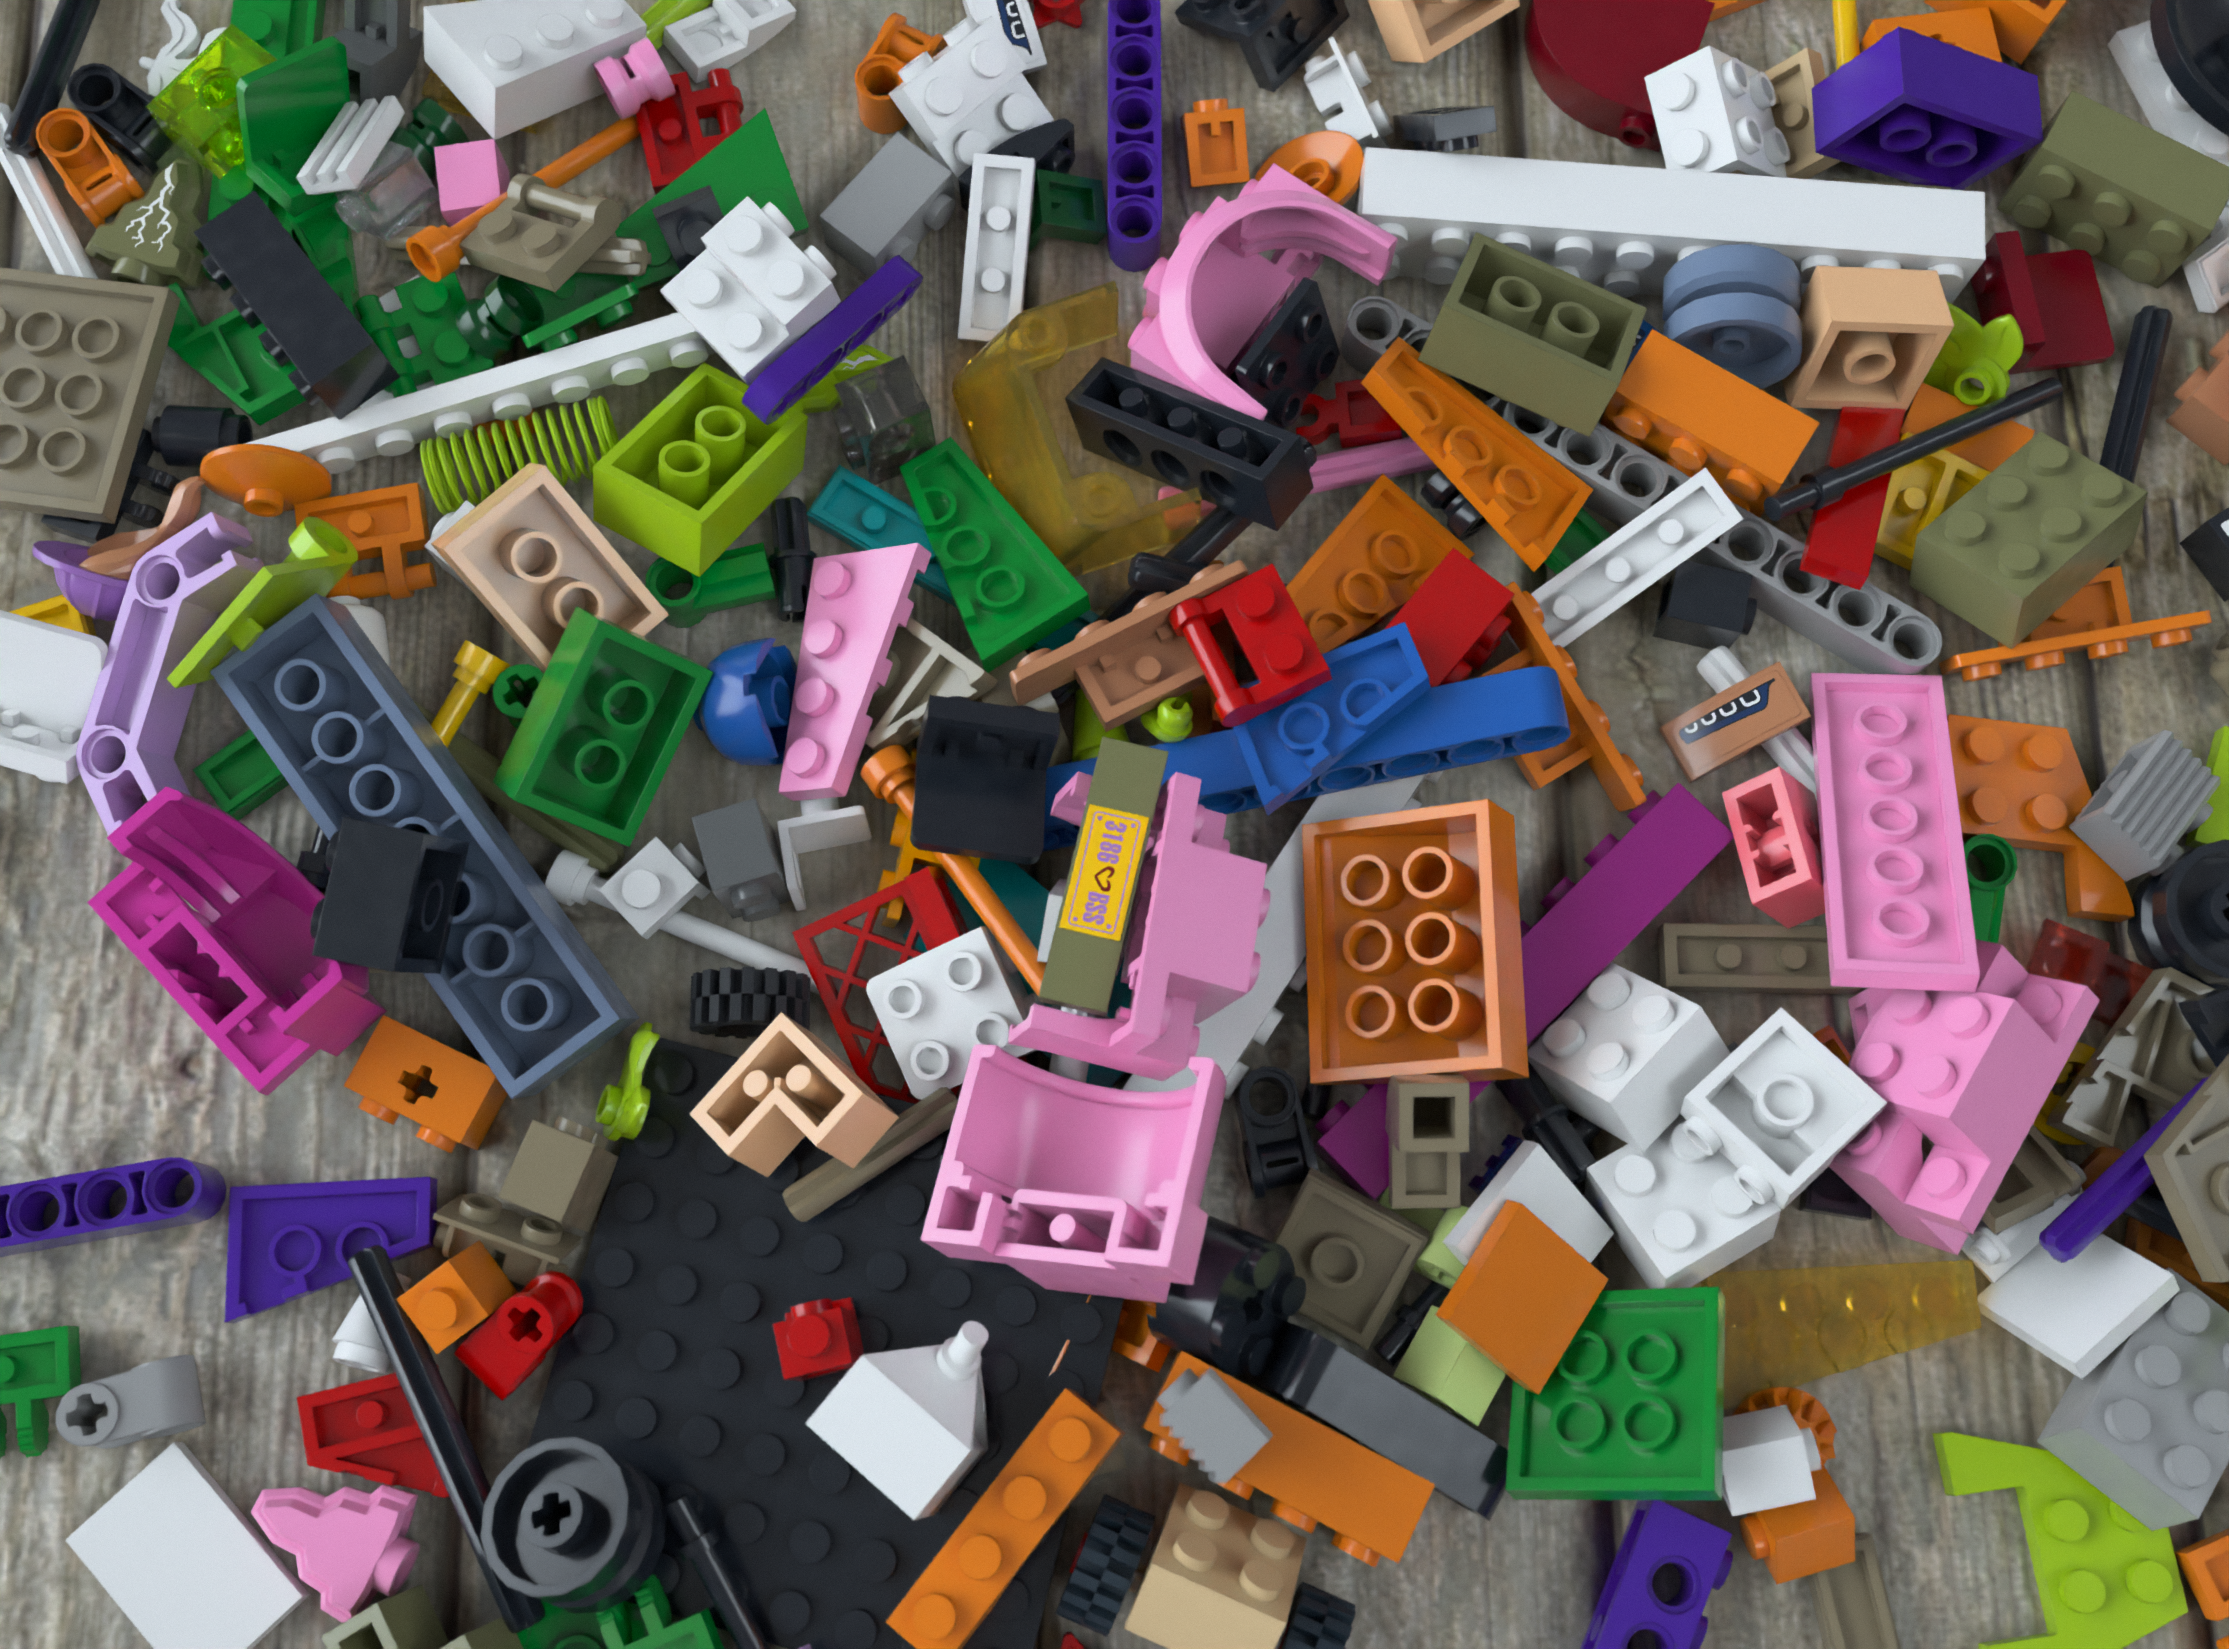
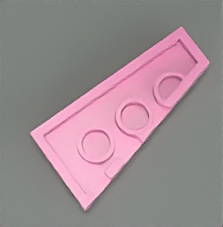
[778,543,932,801]

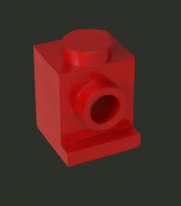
[773,1297,865,1382]

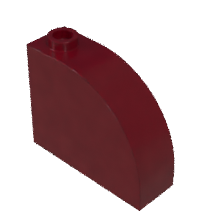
[1524,0,1715,153]

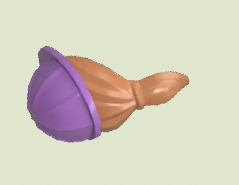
[32,476,207,621]

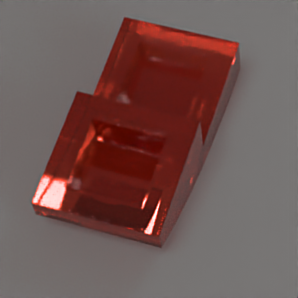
[2025,918,2153,1027]

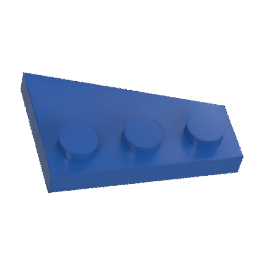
[1233,622,1431,817]

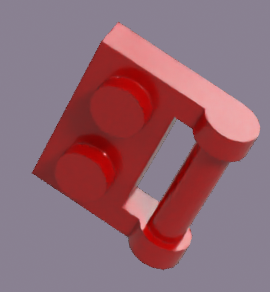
[1168,563,1332,727]

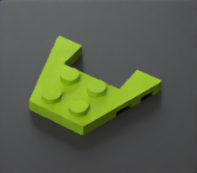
[1932,1432,2188,1649]

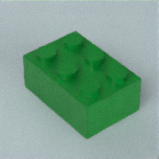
[493,606,713,847]

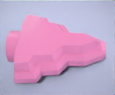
[251,1484,420,1623]

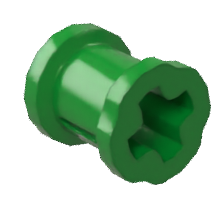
[493,664,544,730]

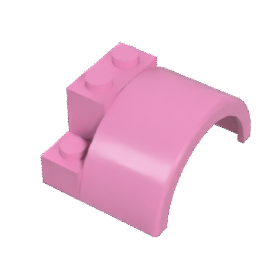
[921,1044,1226,1303]

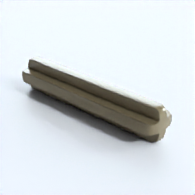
[782,1087,958,1222]

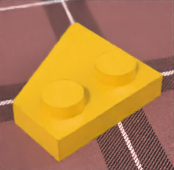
[1874,432,1991,571]

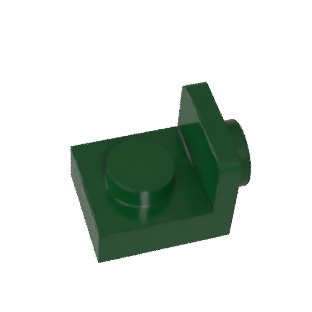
[1028,169,1107,251]

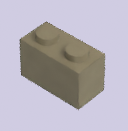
[498,1116,619,1233]

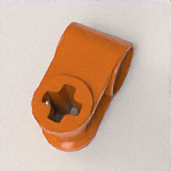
[854,12,948,134]
[36,108,146,229]

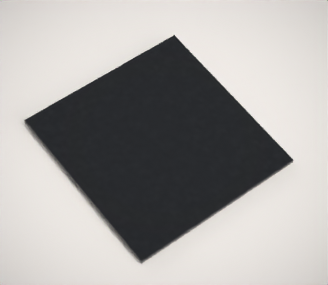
[527,1037,1125,1649]

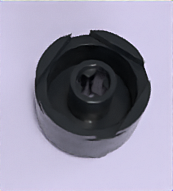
[1147,1216,1306,1377]

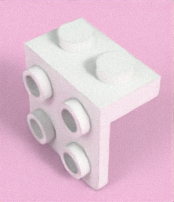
[1644,45,1790,178]
[0,610,108,784]
[866,926,1044,1100]

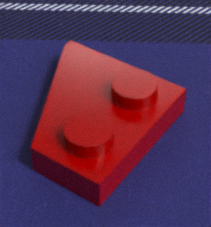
[296,1364,450,1498]

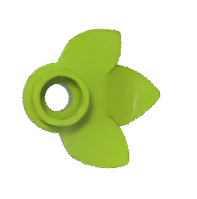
[1923,302,2024,407]
[595,1021,660,1141]

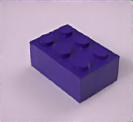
[1812,27,2043,190]

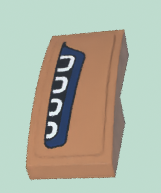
[1659,661,1811,784]

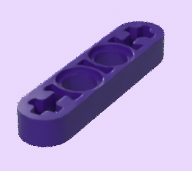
[742,255,923,425]

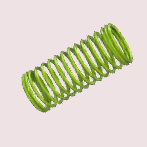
[420,395,619,516]

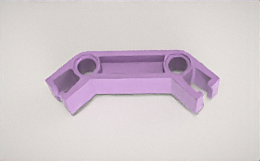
[76,512,265,836]

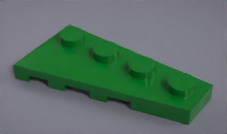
[899,437,1091,673]

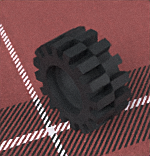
[690,967,811,1039]

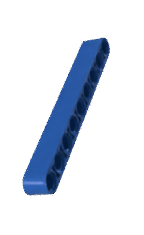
[1043,666,1571,852]

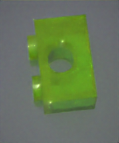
[146,23,277,179]

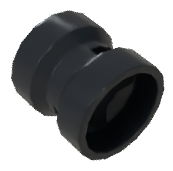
[1420,470,1489,541]

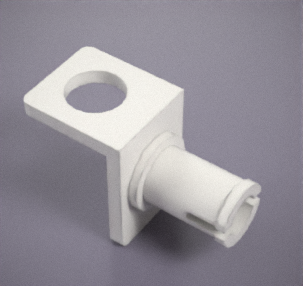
[777,797,872,911]

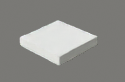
[1443,1140,1614,1267]
[1975,1233,2180,1379]

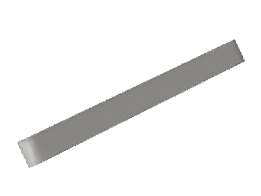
[1342,296,1942,675]

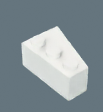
[423,0,647,140]

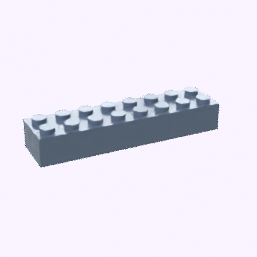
[210,593,639,1099]

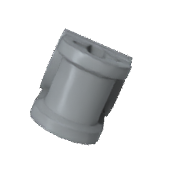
[55,1355,206,1449]

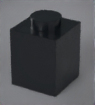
[1653,560,1757,650]

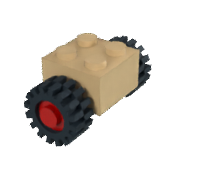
[1055,1482,1356,1649]

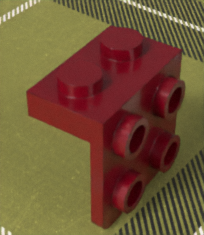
[1971,230,2115,375]

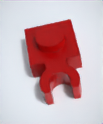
[1296,378,1403,448]

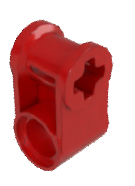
[454,1271,583,1402]

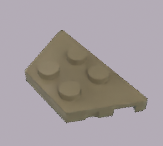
[865,617,998,752]

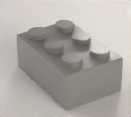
[2037,1267,2229,1531]

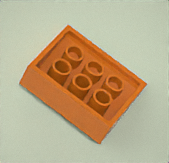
[1302,799,1529,1085]

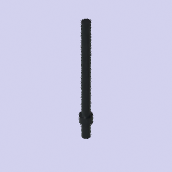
[1764,377,2063,521]

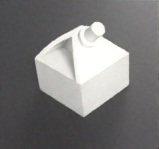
[805,1321,989,1520]

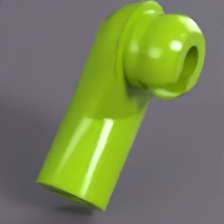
[1141,690,1193,743]

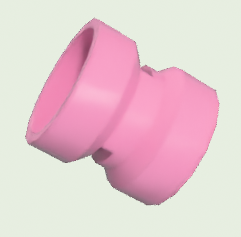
[593,37,676,121]

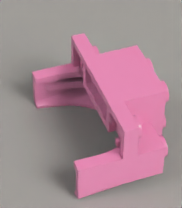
[1128,163,1398,421]
[1008,771,1270,1082]
[1829,939,2100,1255]

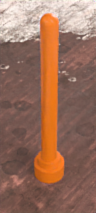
[406,116,640,282]
[860,745,1047,996]

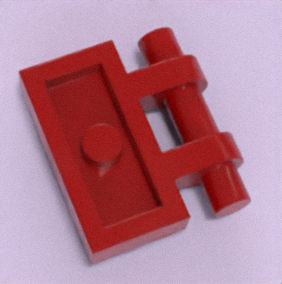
[636,68,744,195]

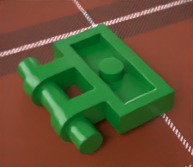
[356,271,497,398]

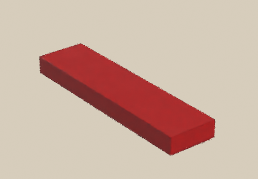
[1799,406,1905,590]

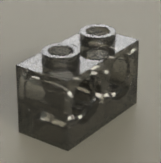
[831,355,936,486]

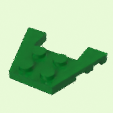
[167,194,361,426]

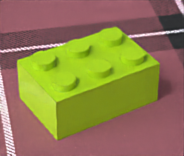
[593,362,808,577]

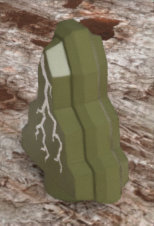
[85,156,205,291]

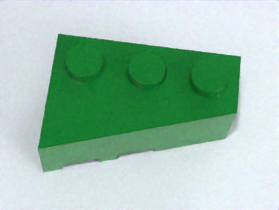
[615,108,809,292]

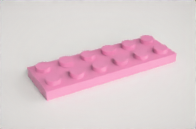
[1808,673,1980,992]

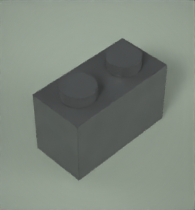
[691,798,792,922]

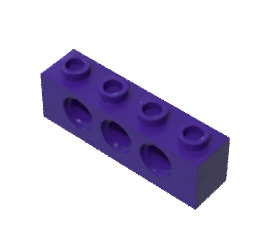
[1580,1500,1733,1649]

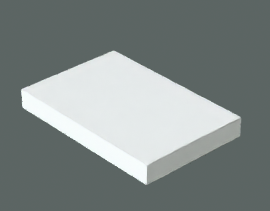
[65,1442,310,1649]

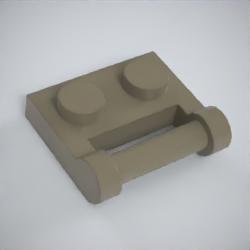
[459,173,621,292]

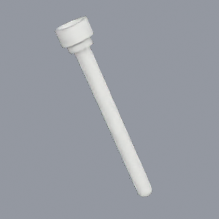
[545,849,840,995]

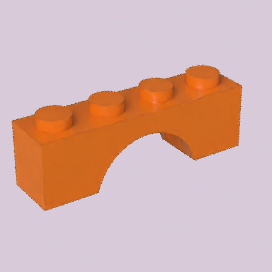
[886,1388,1126,1649]

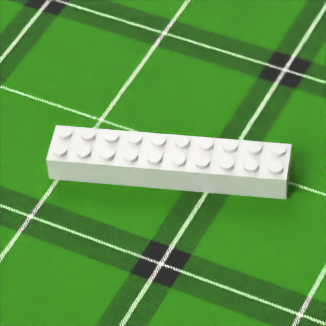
[1349,147,1986,304]

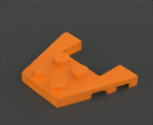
[1947,714,2135,923]

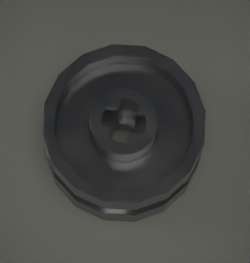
[2127,839,2229,989]
[481,1437,666,1614]

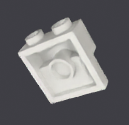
[889,15,1054,193]
[660,196,841,386]
[1680,1007,1887,1210]

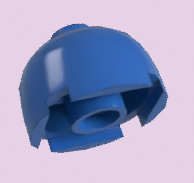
[693,638,797,766]

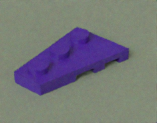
[224,1177,438,1324]

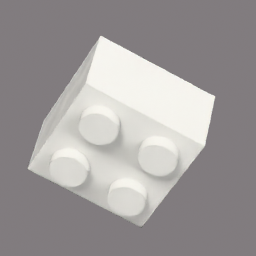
[1527,963,1731,1153]
[1584,1114,1781,1289]

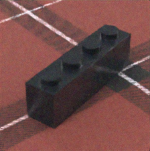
[193,190,400,420]

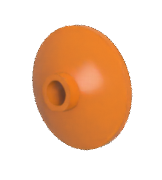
[1255,130,1364,206]
[200,444,332,517]

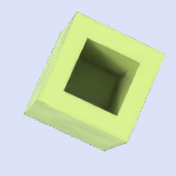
[1393,1305,1506,1426]

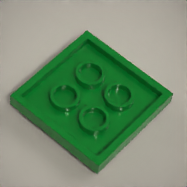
[1505,1286,1725,1500]

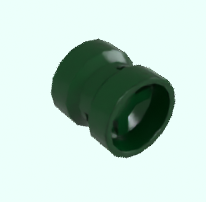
[386,98,469,184]
[455,275,545,360]

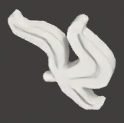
[139,0,230,112]

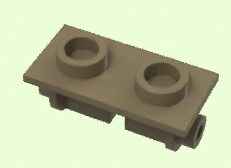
[433,1193,583,1286]

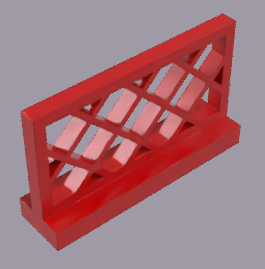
[792,866,1030,1104]

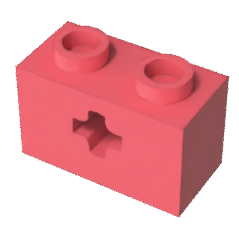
[1722,766,1825,929]

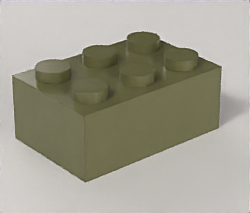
[1996,90,2229,289]
[1418,232,1647,437]
[1908,431,2148,649]

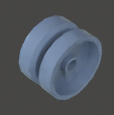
[1662,244,1802,389]

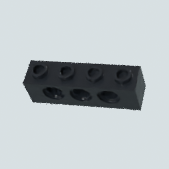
[1065,357,1314,531]

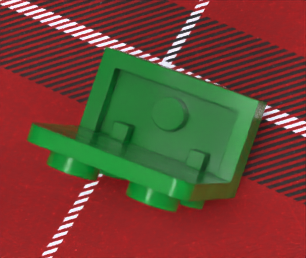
[236,36,391,216]
[521,273,640,353]

